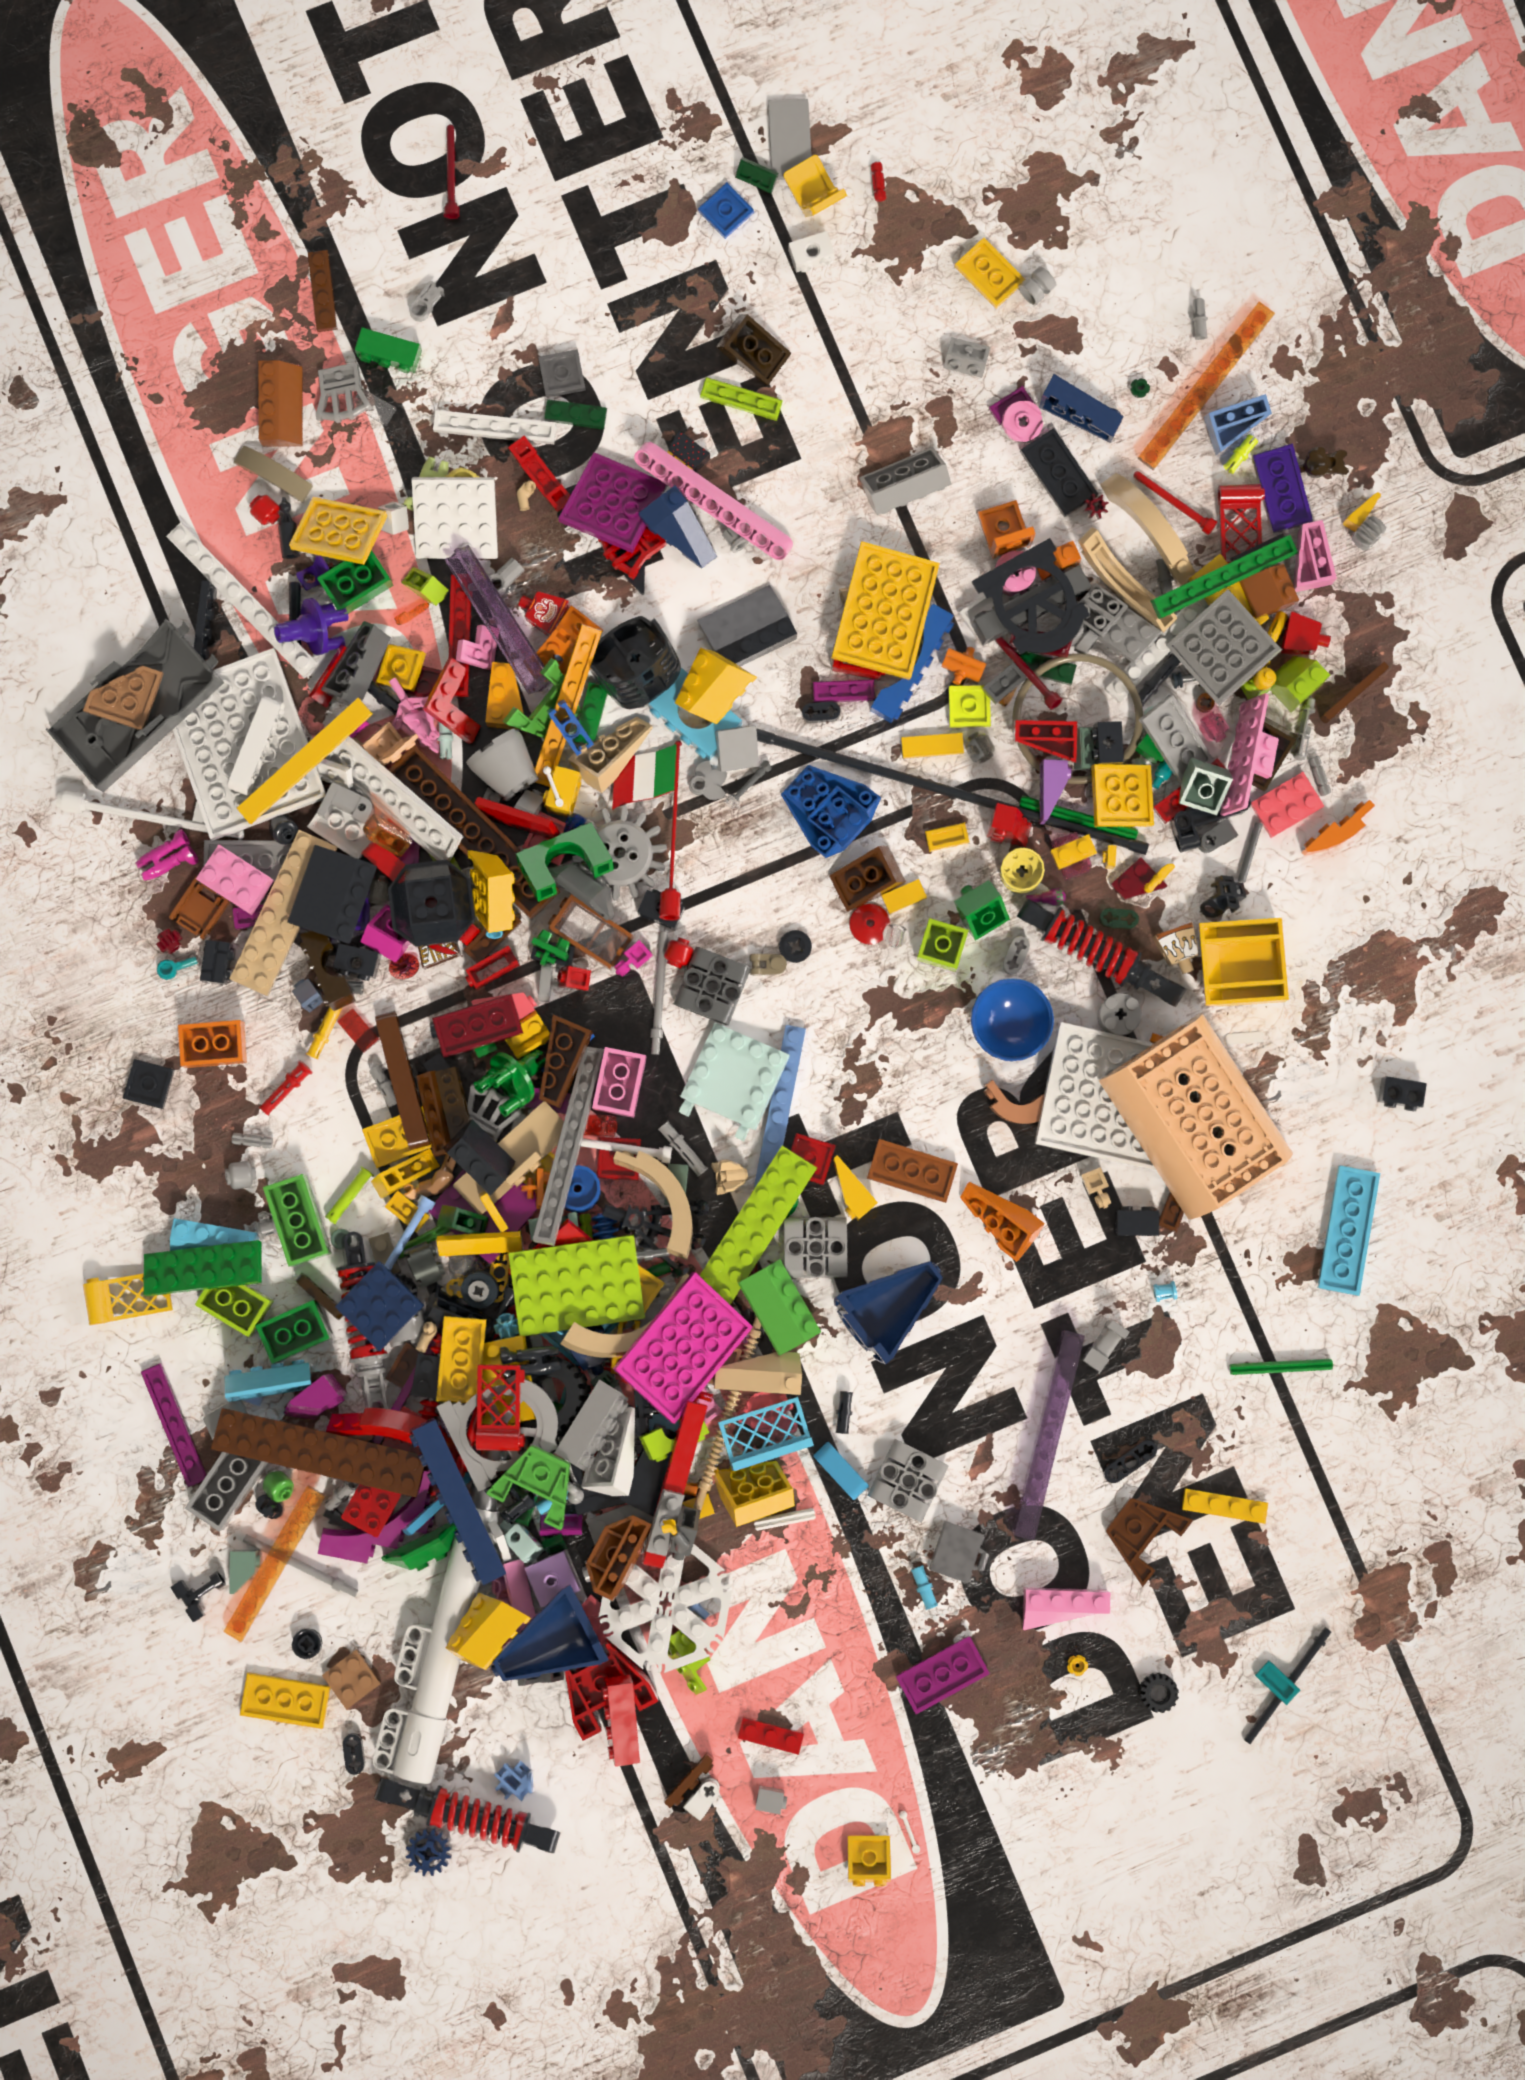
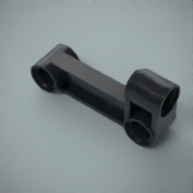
[1171,798,1251,853]

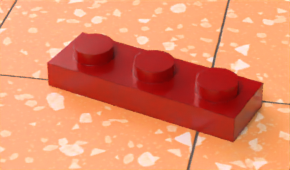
[738,1717,804,1755]

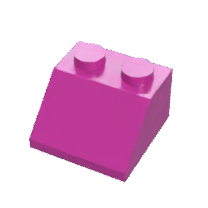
[361,904,410,963]

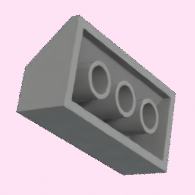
[859,447,952,515]

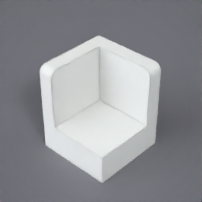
[378,501,409,535]

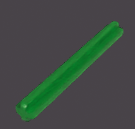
[1229,1359,1333,1375]

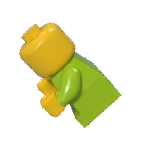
[1241,666,1276,700]

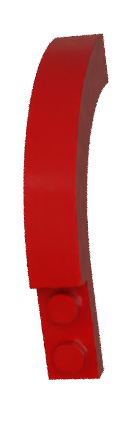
[326,1408,468,1472]

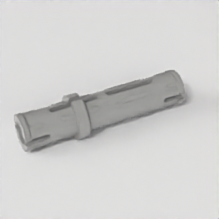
[658,1121,708,1177]

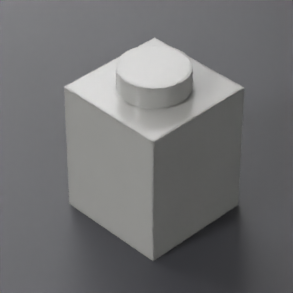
[755,1785,788,1815]

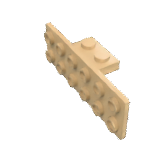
[453,1102,564,1215]

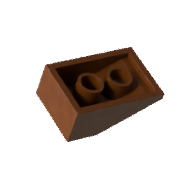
[829,846,906,912]

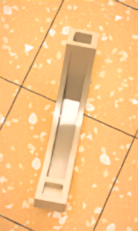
[1078,527,1177,633]
[613,1151,693,1260]

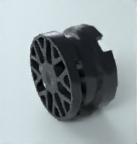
[291,1628,323,1659]

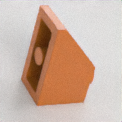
[1036,541,1082,581]

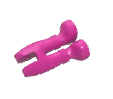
[135,829,199,881]

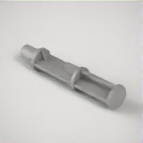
[1293,698,1316,761]

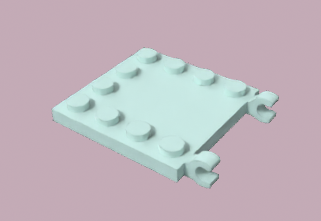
[679,1022,790,1141]

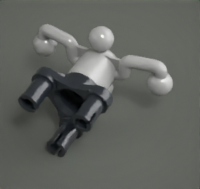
[484,1436,584,1524]

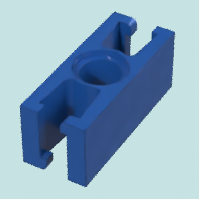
[547,699,594,756]

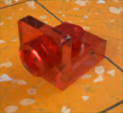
[584,1115,617,1137]

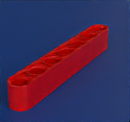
[361,838,481,946]

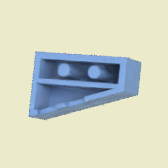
[1204,394,1272,455]

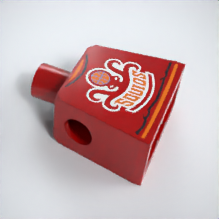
[518,592,570,637]

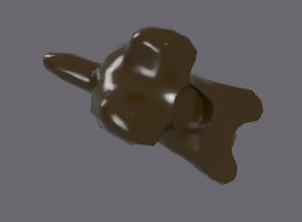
[1299,447,1349,478]

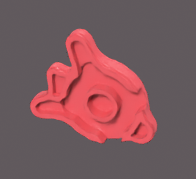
[737,1392,798,1433]

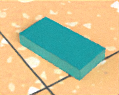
[1255,1660,1301,1705]

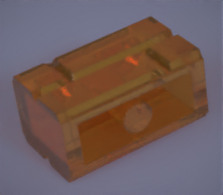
[362,813,412,857]

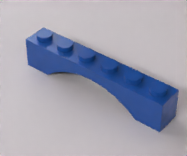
[870,604,955,723]

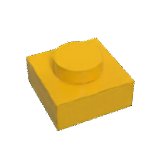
[1102,845,1117,869]

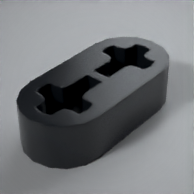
[802,702,840,723]
[342,1733,366,1775]

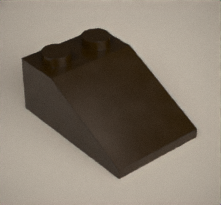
[716,314,792,385]
[1252,717,1299,792]

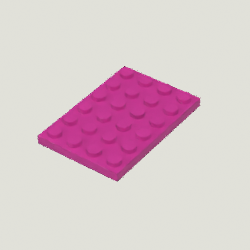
[613,1272,753,1424]

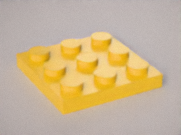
[1091,764,1154,827]

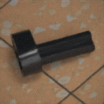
[255,1494,285,1519]

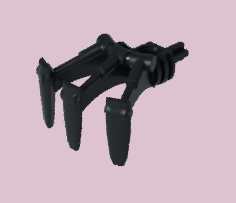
[602,1199,709,1279]

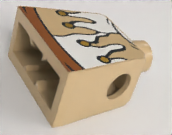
[1153,922,1199,974]

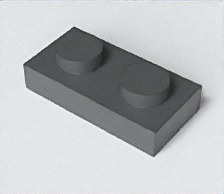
[982,662,1027,705]

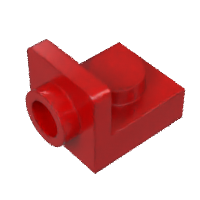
[557,966,591,991]

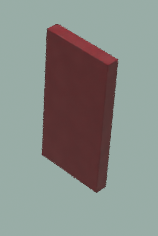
[432,994,524,1058]

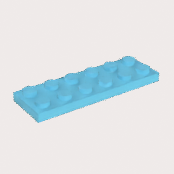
[1317,1165,1381,1296]

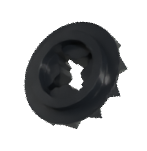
[779,930,812,963]

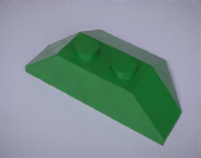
[381,1522,456,1571]

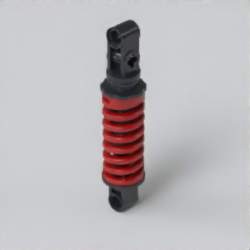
[1017,898,1187,1007]
[373,1778,561,1854]

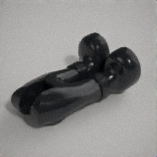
[499,1346,562,1385]

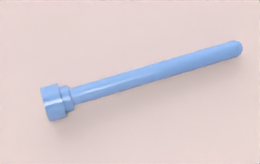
[385,1195,435,1271]

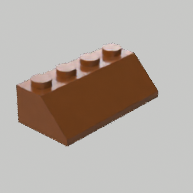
[258,360,303,447]

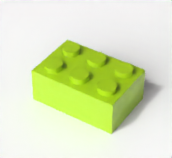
[195,1285,274,1337]

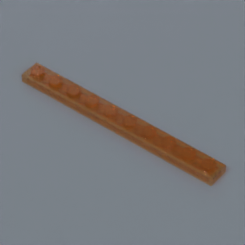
[1138,301,1275,471]

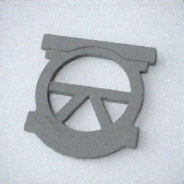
[437,1374,558,1491]

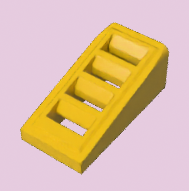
[1343,492,1381,532]

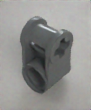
[1199,818,1239,853]

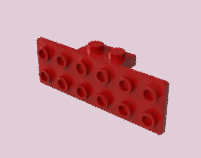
[341,1406,439,1538]

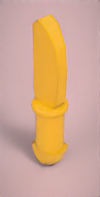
[1144,864,1175,893]

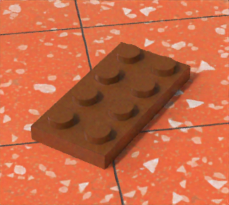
[867,1139,958,1203]

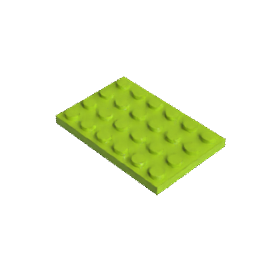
[508,1235,645,1336]

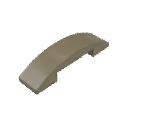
[233,446,313,503]

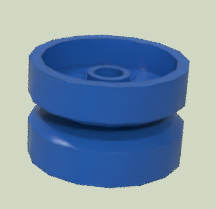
[564,1165,601,1213]

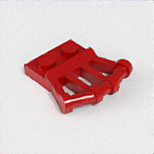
[598,526,667,579]

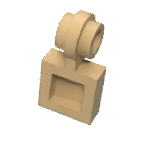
[1081,1167,1111,1209]

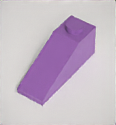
[1040,759,1071,824]

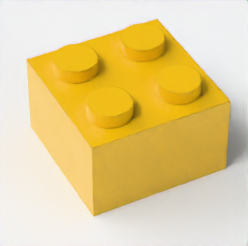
[543,766,582,819]

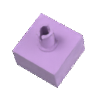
[524,1550,581,1607]

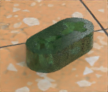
[1099,908,1139,929]

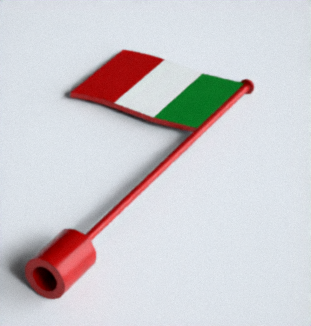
[612,740,682,921]

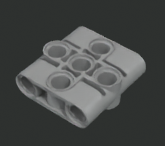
[784,1217,847,1278]
[867,1439,949,1523]

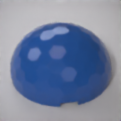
[970,978,1054,1062]

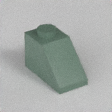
[229,1550,262,1594]

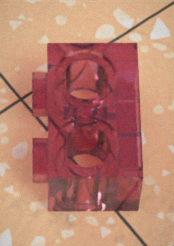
[1051,832,1092,881]

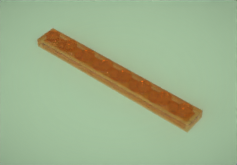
[223,1485,327,1642]

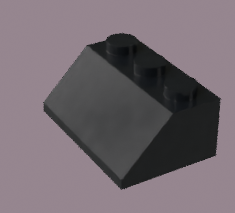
[442,1119,516,1196]

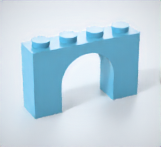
[648,668,742,760]

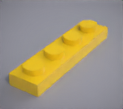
[1181,1488,1269,1524]

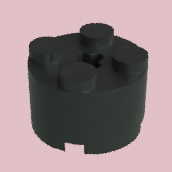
[403,1241,445,1289]

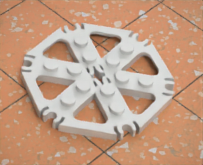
[599,1538,732,1673]

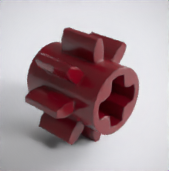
[1083,494,1109,519]
[156,929,183,954]

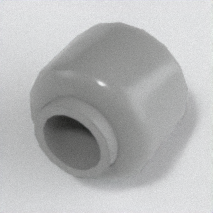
[225,1161,256,1189]

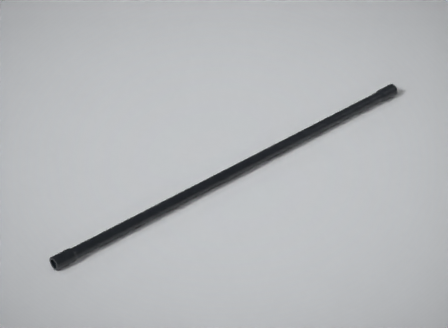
[756,728,1149,855]

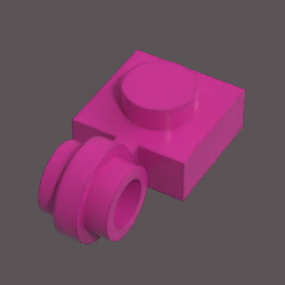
[614,940,653,977]

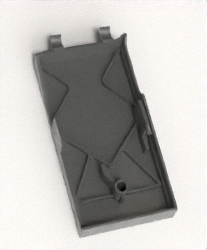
[45,619,224,792]

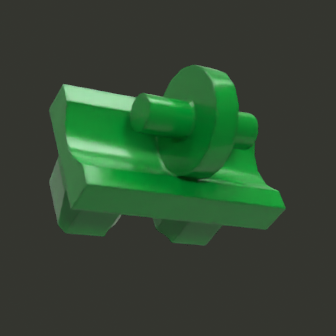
[531,929,570,966]

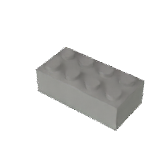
[554,1380,628,1471]
[185,1452,269,1532]

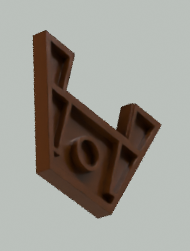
[1105,1497,1194,1587]

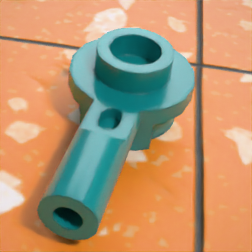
[157,956,198,980]

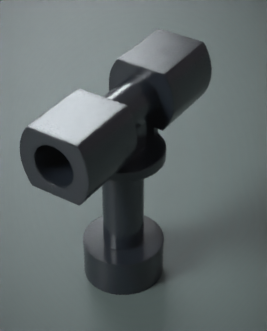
[634,1390,682,1433]
[170,1571,226,1623]

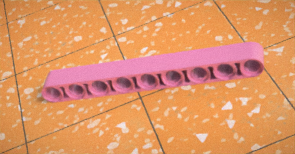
[634,442,793,560]

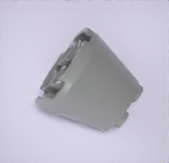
[466,729,539,802]

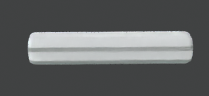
[754,1508,816,1531]

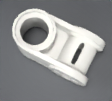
[683,1778,720,1821]

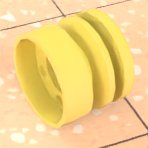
[1000,848,1045,894]

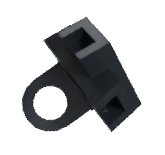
[1200,875,1247,918]

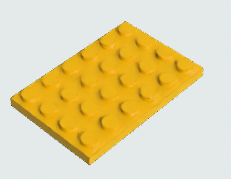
[831,541,940,680]

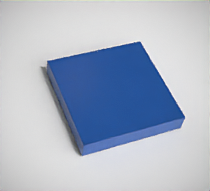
[698,182,754,239]

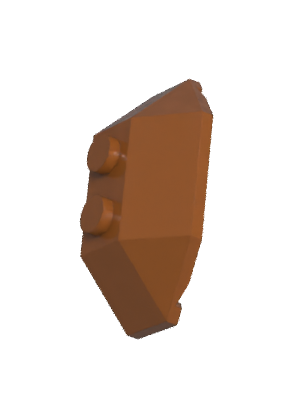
[586,1515,652,1601]

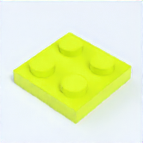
[949,685,991,728]

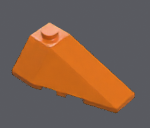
[960,1182,1045,1262]

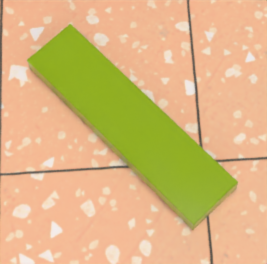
[700,377,783,421]

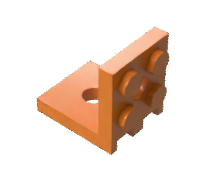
[977,500,1036,559]
[531,605,604,676]

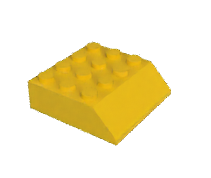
[1199,918,1289,1007]

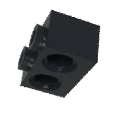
[1378,1076,1427,1112]

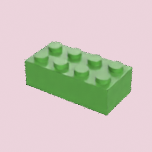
[263,1174,332,1267]

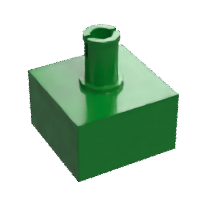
[954,880,1010,941]

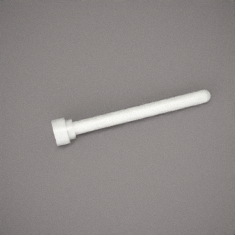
[581,1138,672,1164]

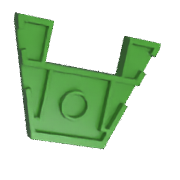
[503,658,582,738]
[486,1444,571,1530]

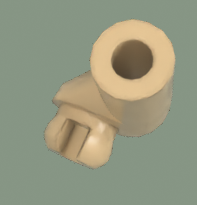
[517,481,536,511]
[416,1322,437,1353]

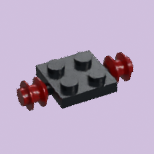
[411,1334,442,1419]

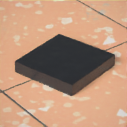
[123,1059,175,1110]

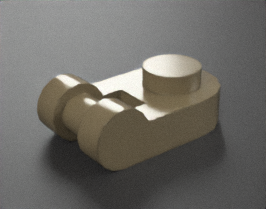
[750,954,787,976]

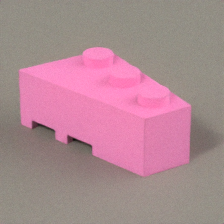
[1293,520,1337,592]

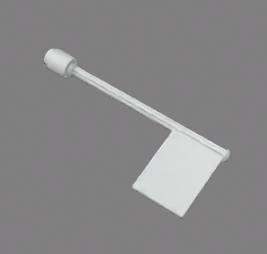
[56,791,244,840]

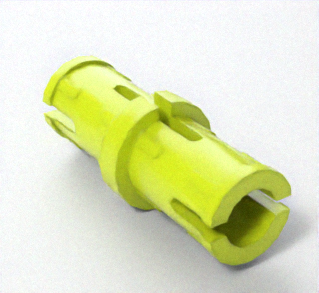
[1223,434,1258,474]

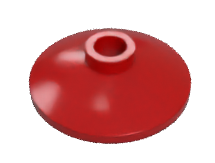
[849,904,890,945]

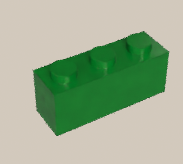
[355,328,422,373]

